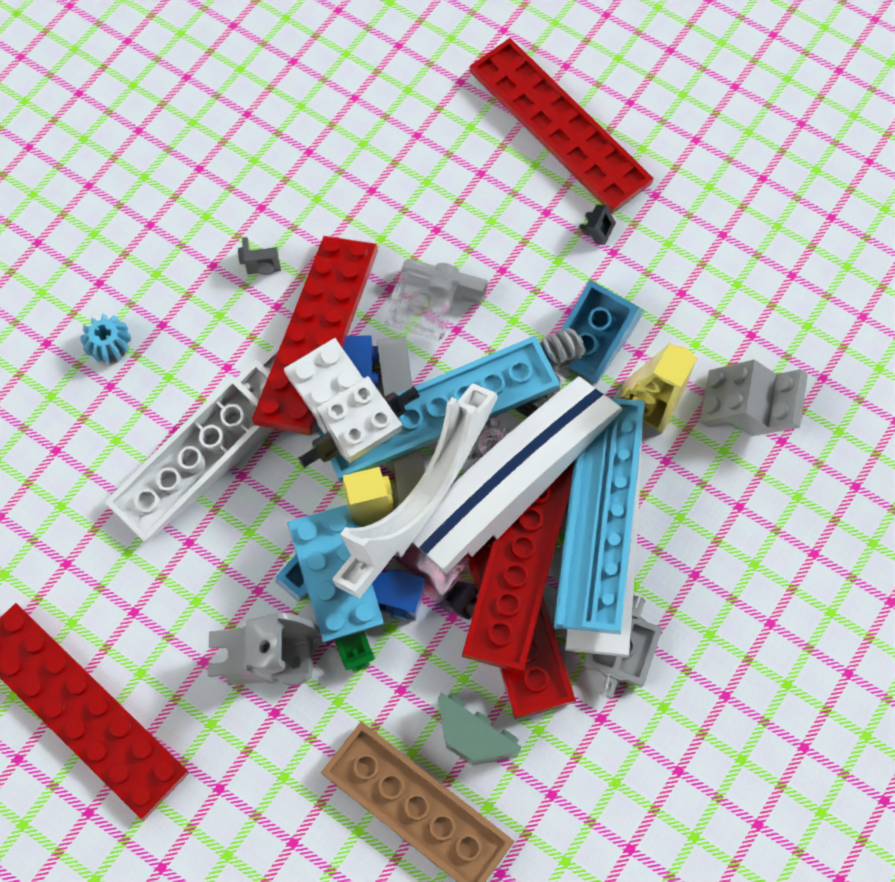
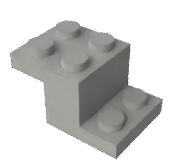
[700,359,808,436]

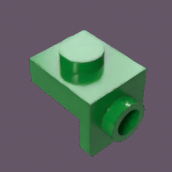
[334,631,375,672]

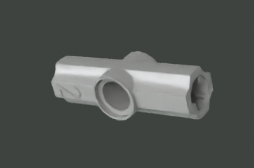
[399,258,488,305]

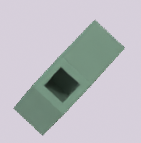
[438,692,521,766]

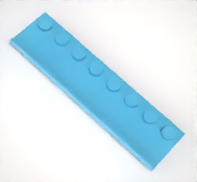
[554,398,645,635]

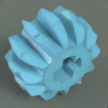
[80,314,131,364]

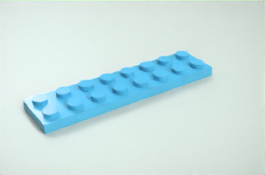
[317,336,560,483]

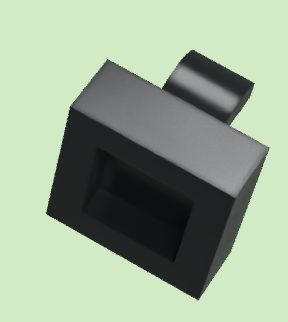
[579,205,616,245]
[439,581,479,620]

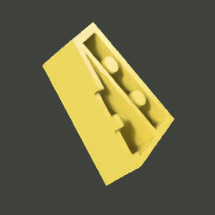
[342,467,394,527]

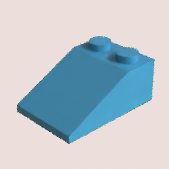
[561,280,645,384]

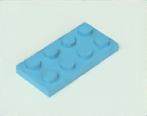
[287,505,384,643]

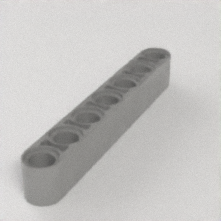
[377,336,425,505]

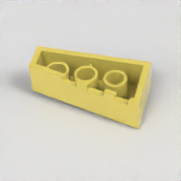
[616,343,698,433]

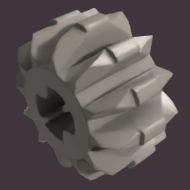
[539,328,586,372]

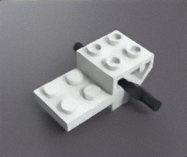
[284,338,420,469]

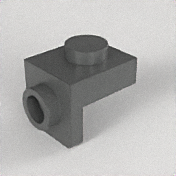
[238,237,281,275]

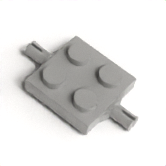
[583,596,663,699]

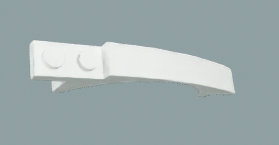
[332,383,498,599]

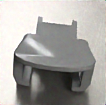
[208,613,319,686]

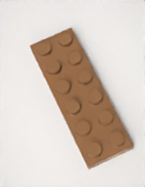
[321,721,515,882]

